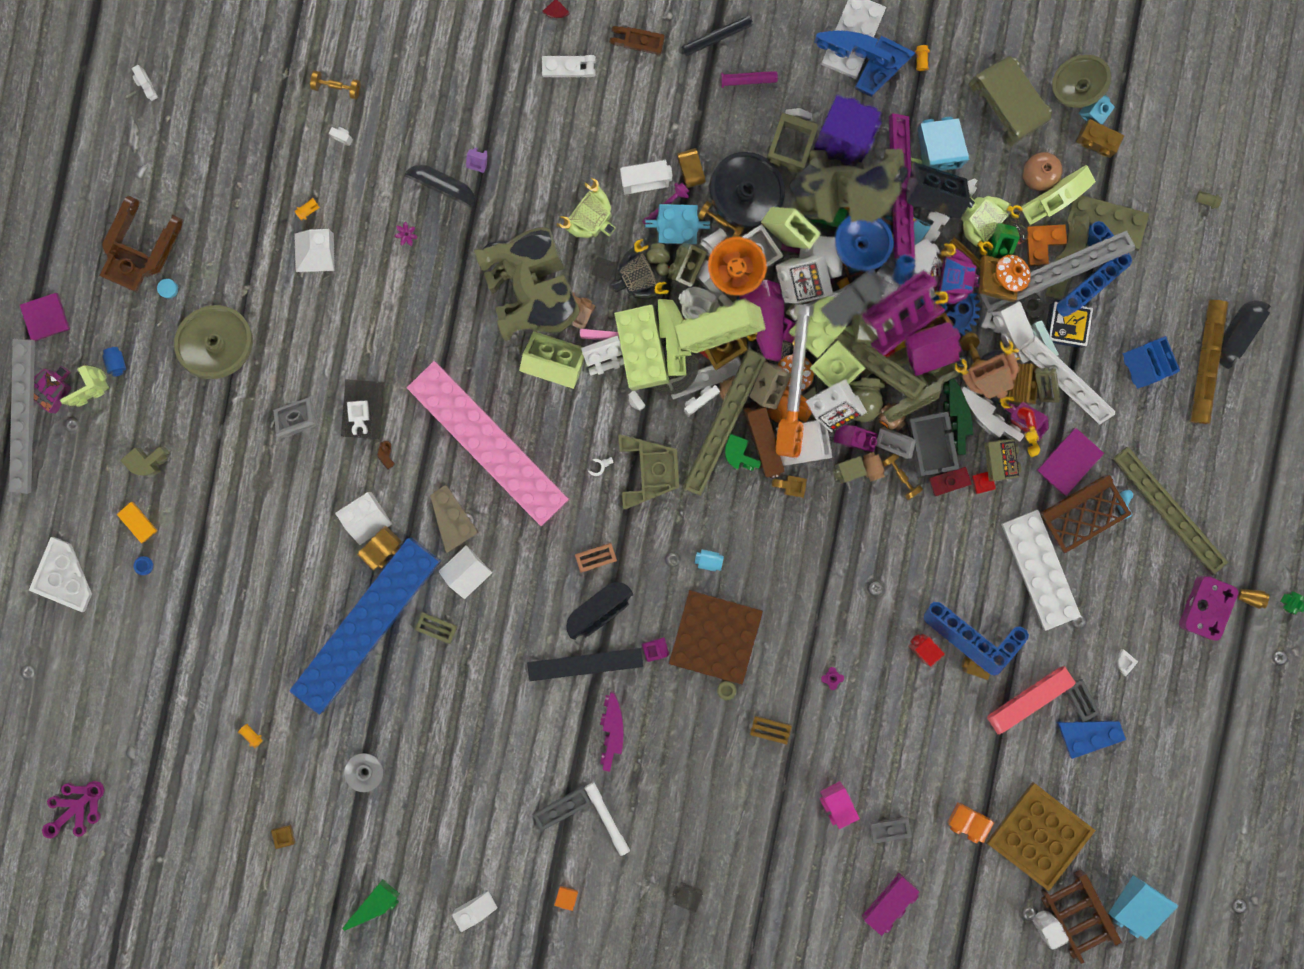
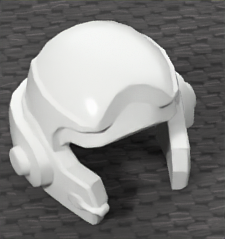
[678,287,720,319]

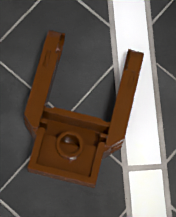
[99,196,183,293]

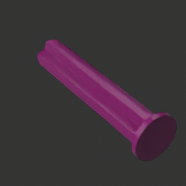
[720,71,778,88]

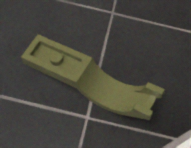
[1045,211,1090,300]

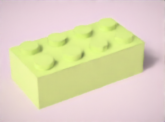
[675,300,766,353]
[615,305,670,391]

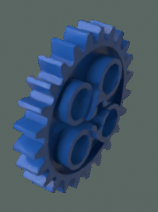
[920,283,981,336]

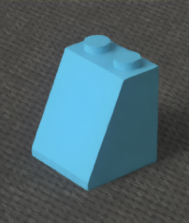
[917,117,969,171]
[1108,875,1178,940]

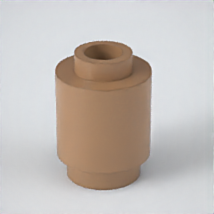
[862,452,885,482]

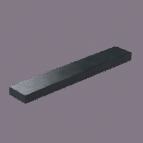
[527,647,643,682]

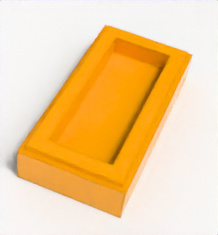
[117,502,158,543]

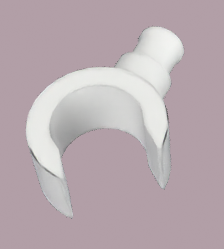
[588,457,614,476]

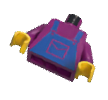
[935,243,980,304]

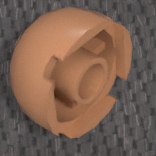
[1023,152,1063,192]

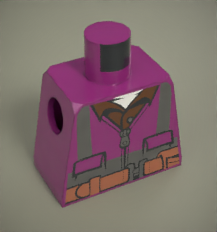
[34,366,71,414]

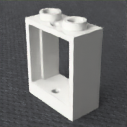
[620,160,672,195]

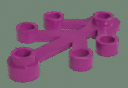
[42,781,105,839]

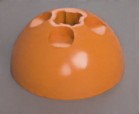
[708,237,767,295]

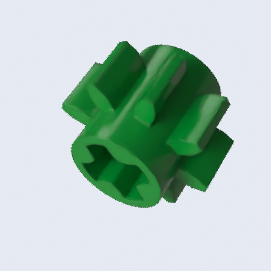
[1280,591,1304,615]

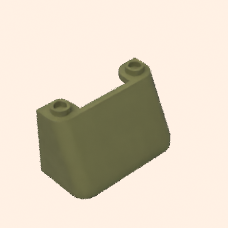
[968,56,1052,147]

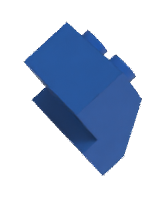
[1123,336,1180,389]

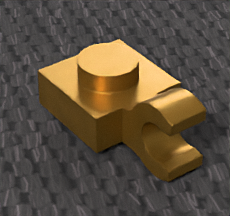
[771,475,807,498]

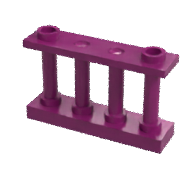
[861,270,944,356]

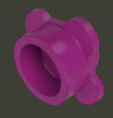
[821,667,844,690]

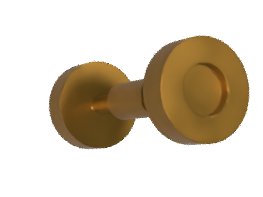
[310,70,361,99]
[698,201,744,237]
[959,333,986,368]
[882,453,923,500]

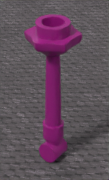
[642,183,689,225]

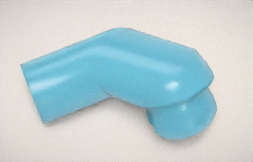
[1116,490,1133,519]

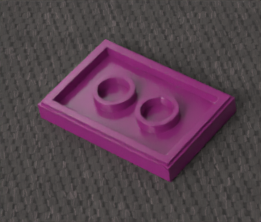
[1036,428,1104,496]

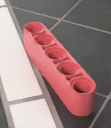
[987,666,1076,734]

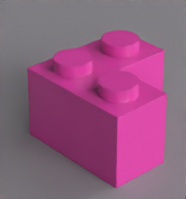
[819,781,860,829]

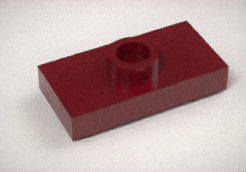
[928,467,972,497]

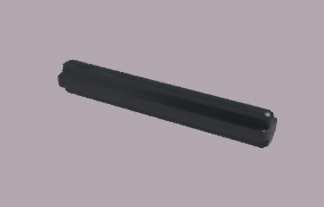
[682,16,753,56]

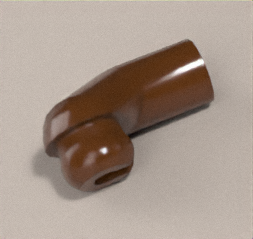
[377,441,395,470]

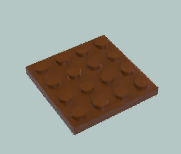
[669,590,763,685]

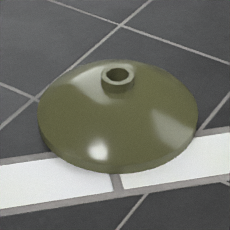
[1052,55,1112,108]

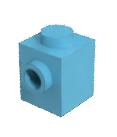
[1078,95,1115,124]

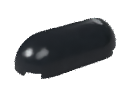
[404,164,475,209]
[1219,300,1271,369]
[566,582,633,640]

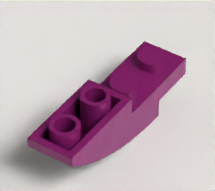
[600,691,624,772]

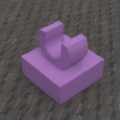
[466,147,488,173]

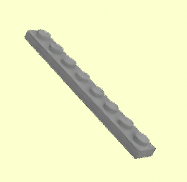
[980,231,1135,313]
[9,338,35,494]

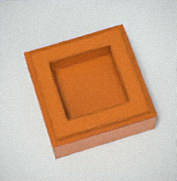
[554,886,578,911]

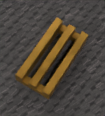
[750,716,792,745]

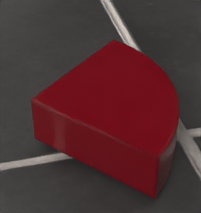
[542,0,569,18]

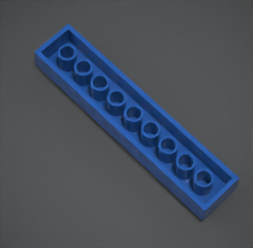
[289,537,441,715]

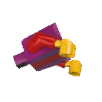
[1004,402,1049,457]

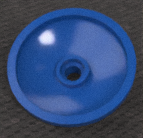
[835,216,893,271]

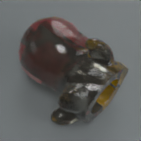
[1002,211,1029,244]

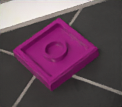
[20,293,70,341]

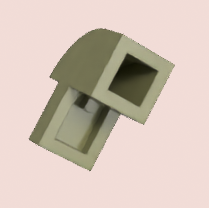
[120,447,170,476]

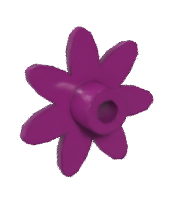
[394,222,418,246]

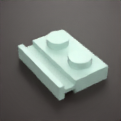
[1030,320,1059,356]

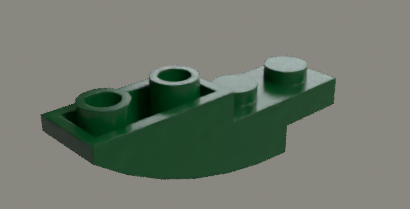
[943,378,973,455]

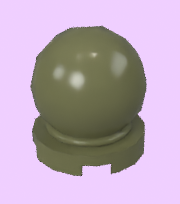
[849,378,885,422]

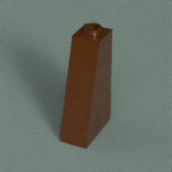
[743,401,785,478]

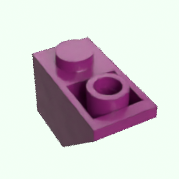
[833,425,878,452]

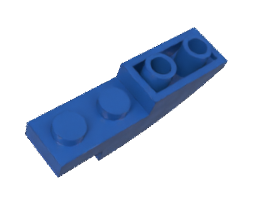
[814,30,893,66]

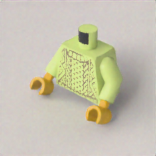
[556,178,616,238]
[961,196,1023,255]

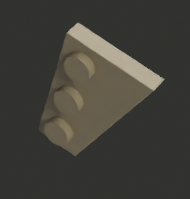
[430,485,478,554]

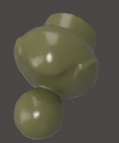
[646,243,670,276]

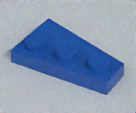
[1057,721,1126,759]

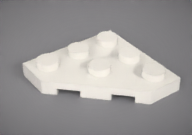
[29,537,92,612]

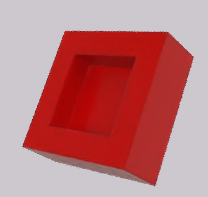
[971,471,996,494]

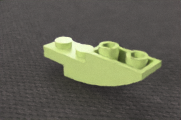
[1021,165,1096,225]
[658,299,691,376]

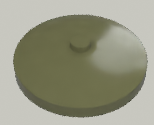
[174,305,253,379]

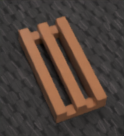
[575,543,617,573]

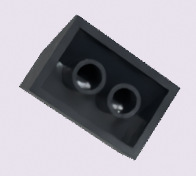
[906,162,971,219]

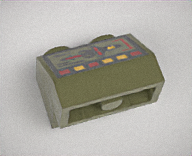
[984,439,1022,481]

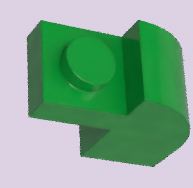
[724,434,761,471]

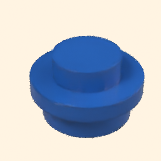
[134,556,154,575]

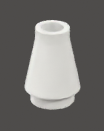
[699,228,727,256]

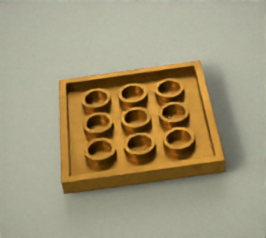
[986,782,1096,891]

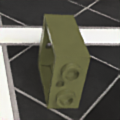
[767,112,819,173]

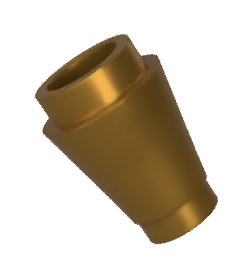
[1238,589,1270,609]

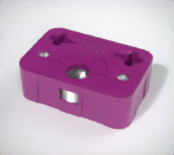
[1179,576,1238,641]

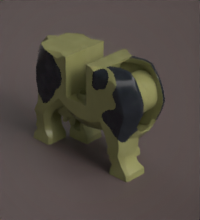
[790,149,908,223]
[474,227,580,341]

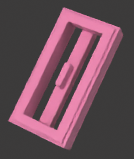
[580,329,619,340]

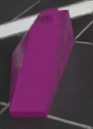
[739,280,784,362]

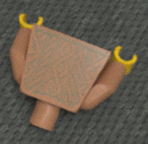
[955,339,1019,398]

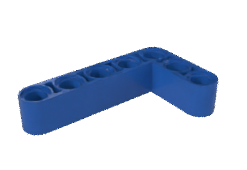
[1057,221,1132,317]
[924,602,1029,675]

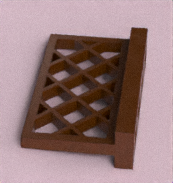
[1040,475,1132,553]

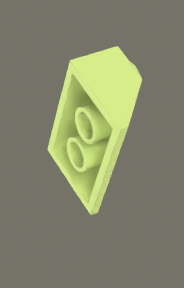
[519,331,585,389]

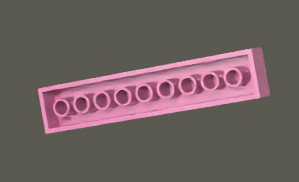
[407,361,570,526]

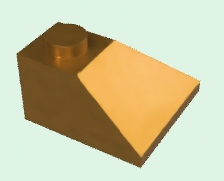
[705,336,748,370]

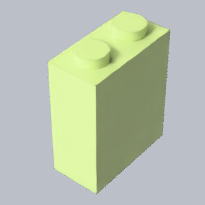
[761,207,821,249]

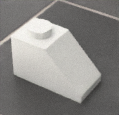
[452,891,498,932]

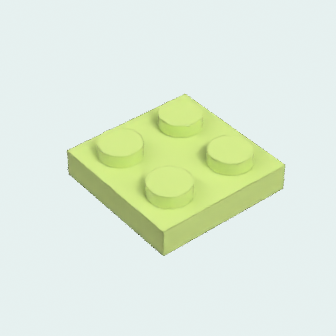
[810,340,866,388]

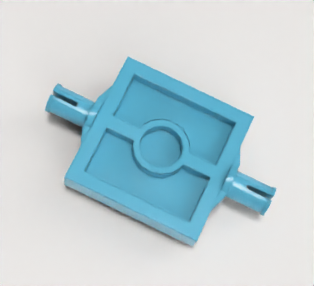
[645,204,710,244]

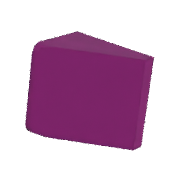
[642,637,669,662]

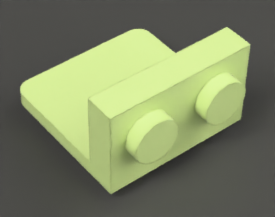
[60,365,109,407]

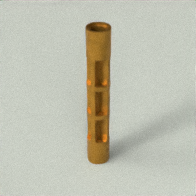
[1190,300,1228,424]

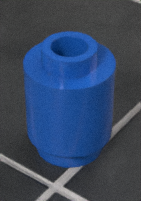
[892,255,916,285]
[102,347,126,377]

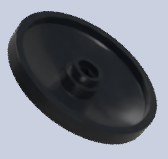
[709,152,785,228]

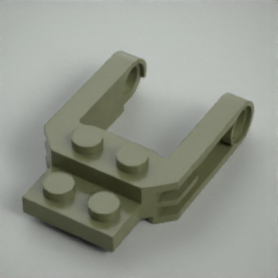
[860,347,960,422]

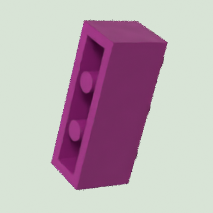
[862,873,920,936]

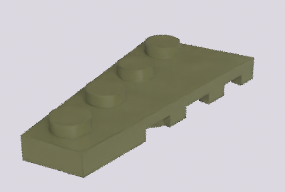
[1069,195,1149,251]

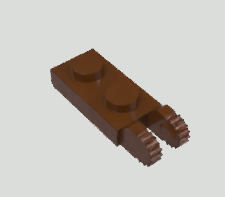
[609,26,665,55]

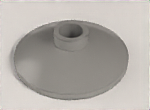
[344,753,383,792]

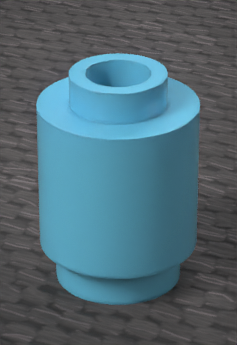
[695,549,724,572]

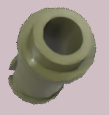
[1195,190,1222,209]

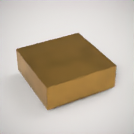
[271,825,296,849]

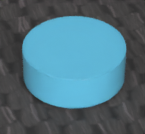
[157,279,178,299]

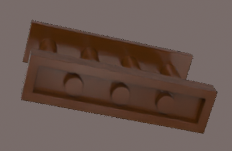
[1040,869,1122,964]

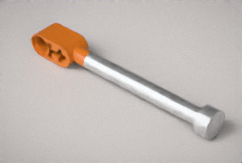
[776,304,814,458]

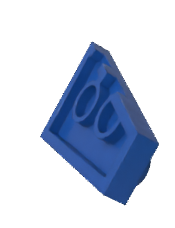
[855,36,915,97]

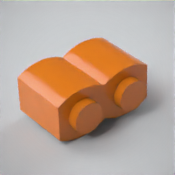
[947,802,994,843]

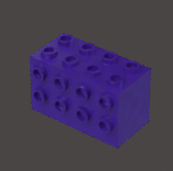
[813,95,882,167]

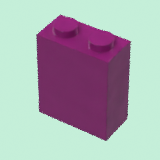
[905,322,961,376]

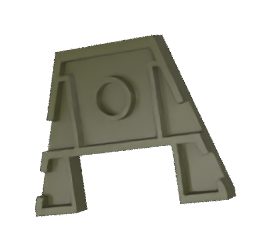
[618,435,679,509]

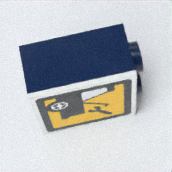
[1046,300,1093,348]

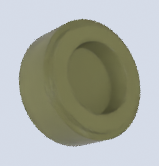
[717,680,736,700]

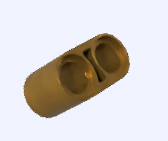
[677,148,706,188]

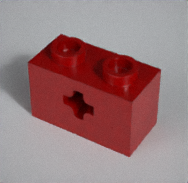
[908,634,945,667]

